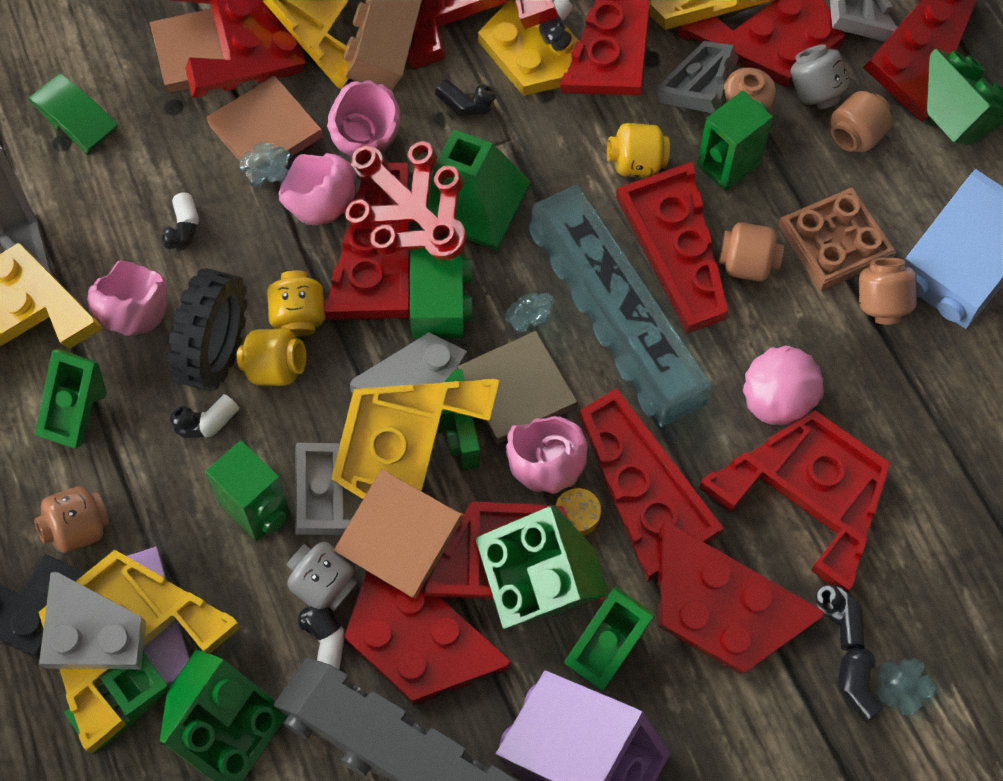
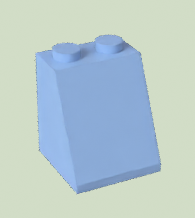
[905,169,1003,329]

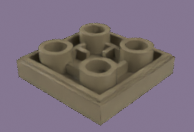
[457,331,577,445]

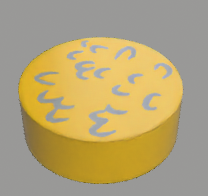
[556,488,601,536]

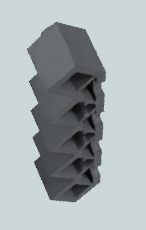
[273,657,518,781]

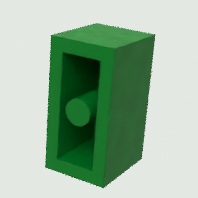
[697,90,773,191]
[410,248,472,339]
[205,440,290,542]

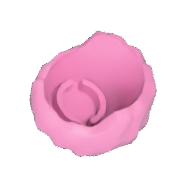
[327,80,401,158]
[279,153,357,226]
[87,260,168,336]
[743,345,824,425]
[506,416,588,494]

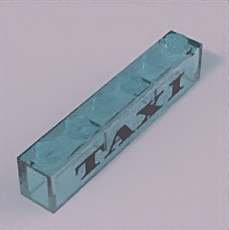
[529,184,712,428]

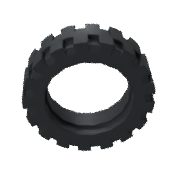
[168,268,248,392]

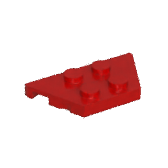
[423,502,606,603]
[658,521,824,674]
[344,571,511,706]

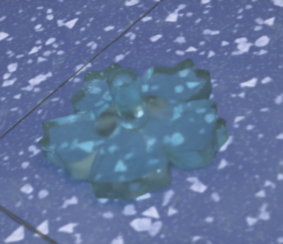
[239,142,290,187]
[504,292,556,333]
[876,657,937,715]

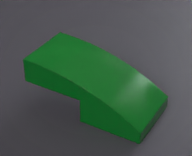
[28,73,118,155]
[64,651,169,754]

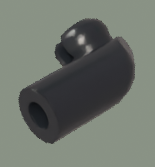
[435,79,497,115]
[815,584,865,651]
[838,648,884,723]

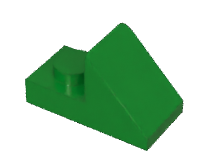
[34,349,107,449]
[437,369,480,471]
[564,586,655,691]

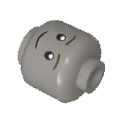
[790,44,850,109]
[286,542,358,611]

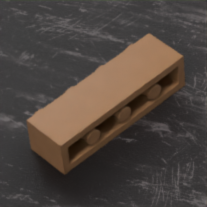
[343,0,422,91]

